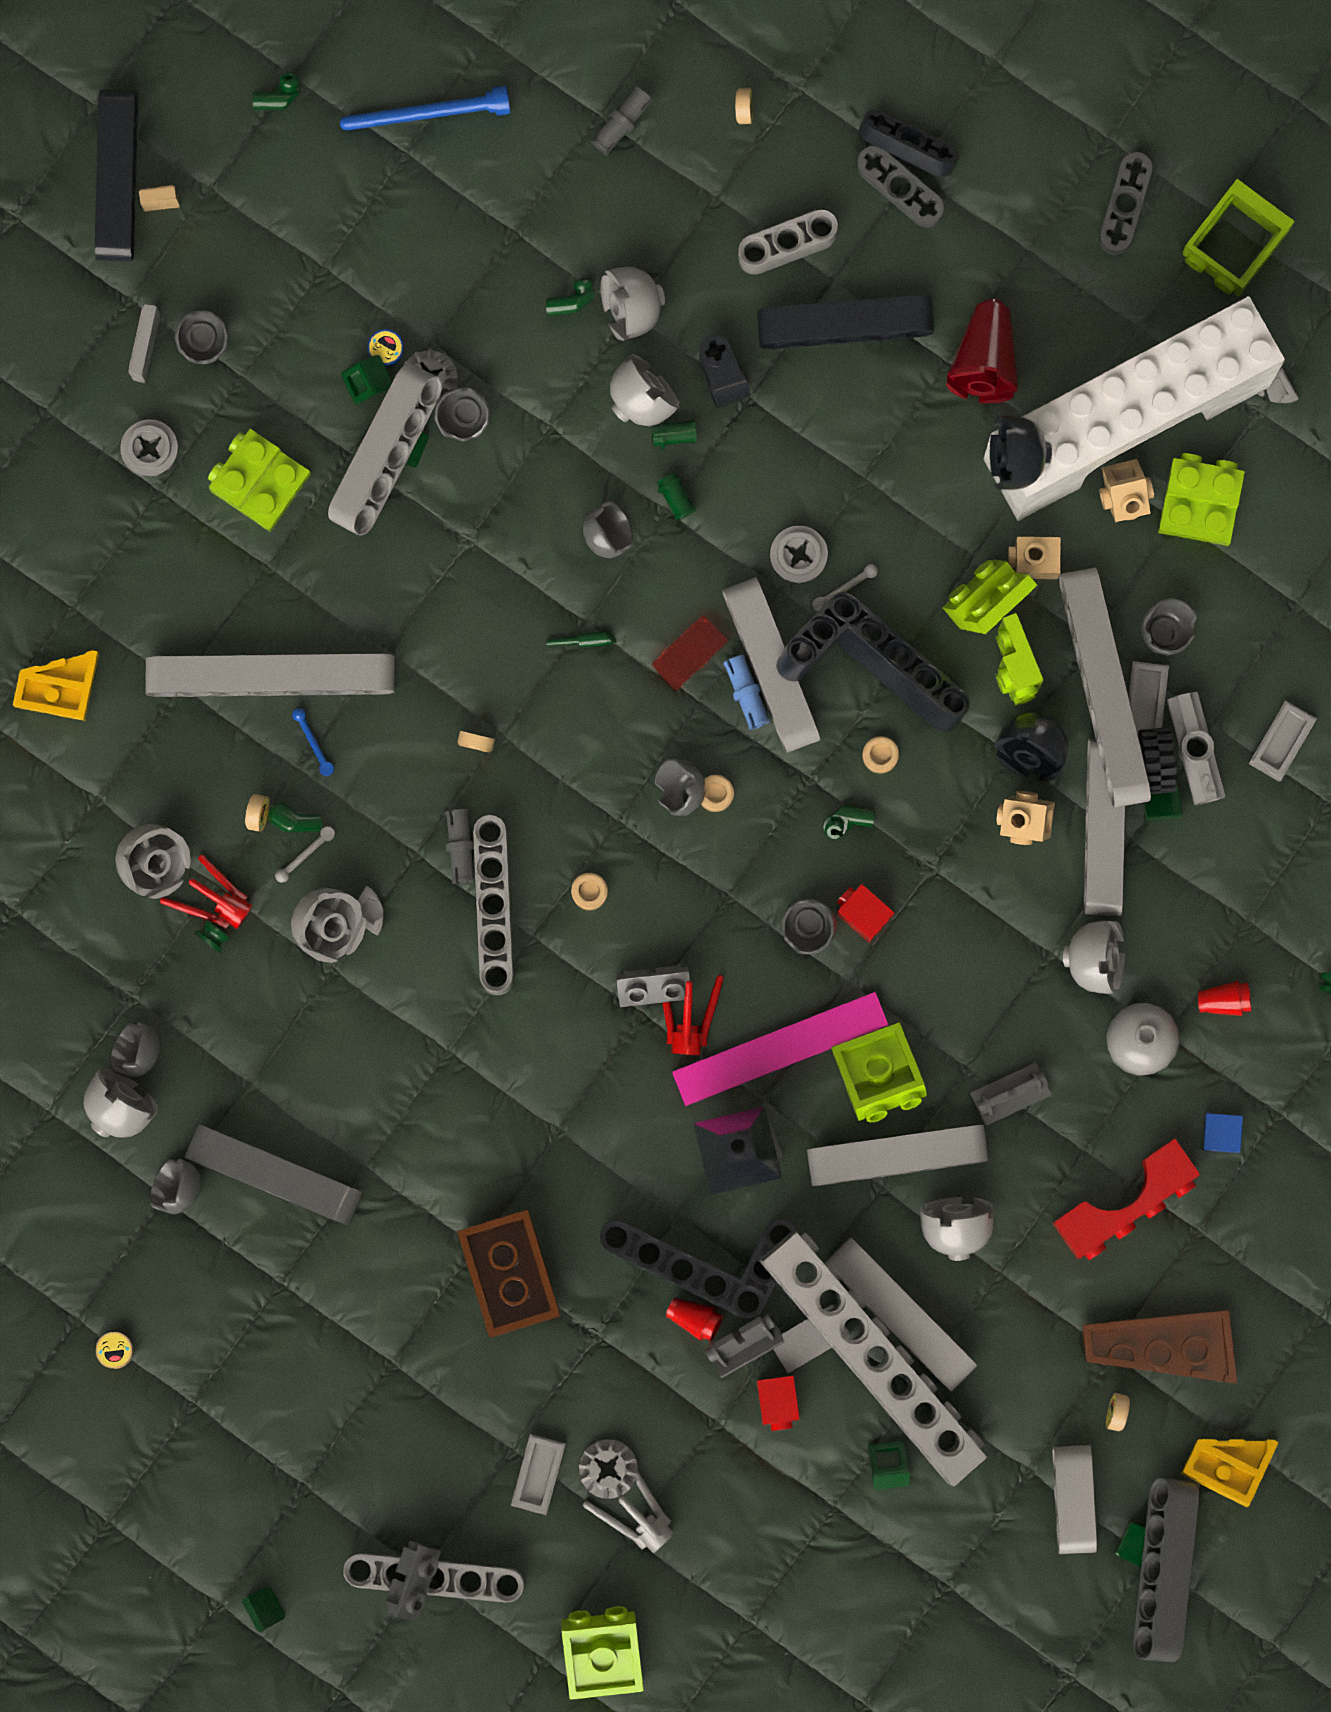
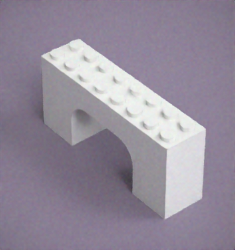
[984,296,1285,521]

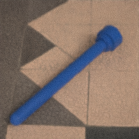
[340,85,511,130]

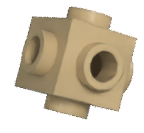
[1099,459,1154,522]
[997,791,1055,845]

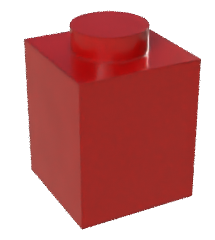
[836,884,895,943]
[757,1376,800,1431]

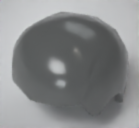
[174,310,230,364]
[434,386,490,441]
[583,501,633,559]
[1141,597,1197,656]
[654,758,706,816]
[782,898,837,954]
[110,1022,160,1077]
[150,1159,201,1214]

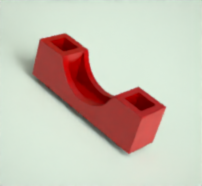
[1052,1139,1200,1260]

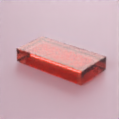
[651,615,728,692]

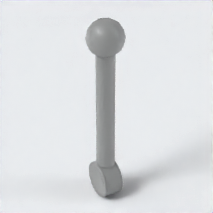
[812,564,878,612]
[275,826,335,883]

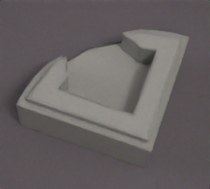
[1257,368,1299,404]
[358,886,384,936]

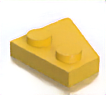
[13,650,99,721]
[1181,1439,1279,1507]

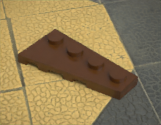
[1082,1310,1237,1384]

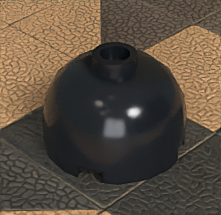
[989,416,1052,490]
[994,712,1068,781]

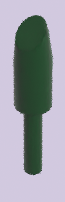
[546,632,616,648]

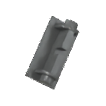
[616,964,690,1007]
[970,1063,1051,1126]
[705,1313,785,1378]
[384,1541,441,1622]

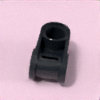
[699,335,751,408]

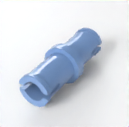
[723,655,771,730]

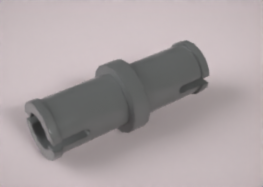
[590,86,653,156]
[445,809,475,884]

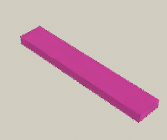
[672,992,889,1107]

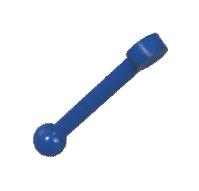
[292,707,334,777]

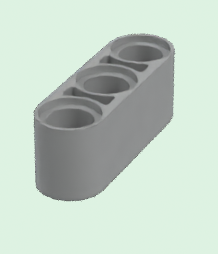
[738,210,838,275]
[1053,1445,1096,1554]

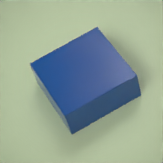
[1202,1113,1243,1153]

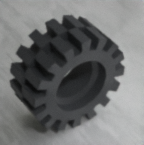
[1138,727,1176,794]

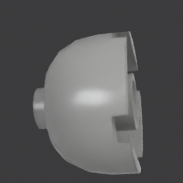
[601,266,665,341]
[610,354,679,426]
[115,824,191,899]
[291,887,366,963]
[1063,921,1125,994]
[1106,1003,1180,1076]
[83,1068,158,1138]
[920,1197,994,1260]

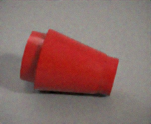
[1198,980,1252,1016]
[666,1297,723,1342]

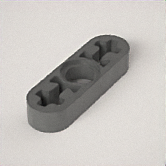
[857,146,944,228]
[1099,152,1153,255]

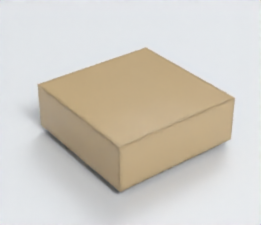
[139,185,180,212]

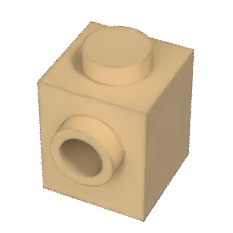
[1008,537,1060,579]

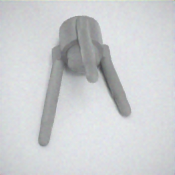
[583,1472,674,1553]

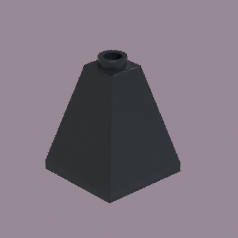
[693,1106,782,1195]

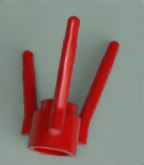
[160,855,252,930]
[663,974,724,1055]

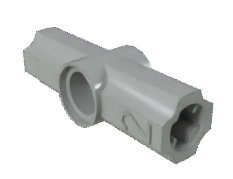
[1167,692,1225,805]

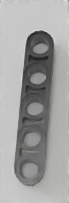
[184,1124,363,1226]
[1133,1478,1199,1662]

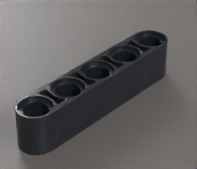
[95,89,138,262]
[757,295,935,349]

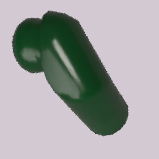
[253,72,301,110]
[546,278,596,316]
[267,803,322,833]
[823,805,875,840]

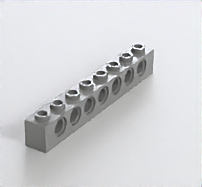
[759,1231,987,1486]

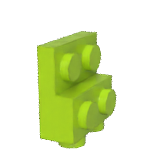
[208,429,311,532]
[1158,453,1245,546]
[942,559,1037,634]
[995,613,1043,706]
[831,1022,927,1122]
[561,1606,643,1700]

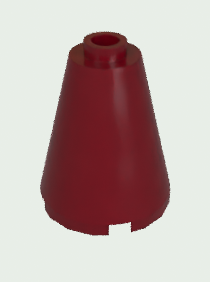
[946,299,1018,403]

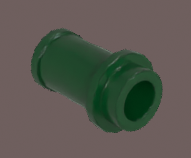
[651,420,697,449]
[656,472,696,521]

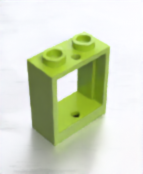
[1182,179,1295,296]

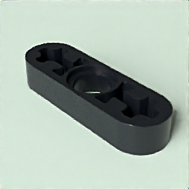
[859,110,959,177]

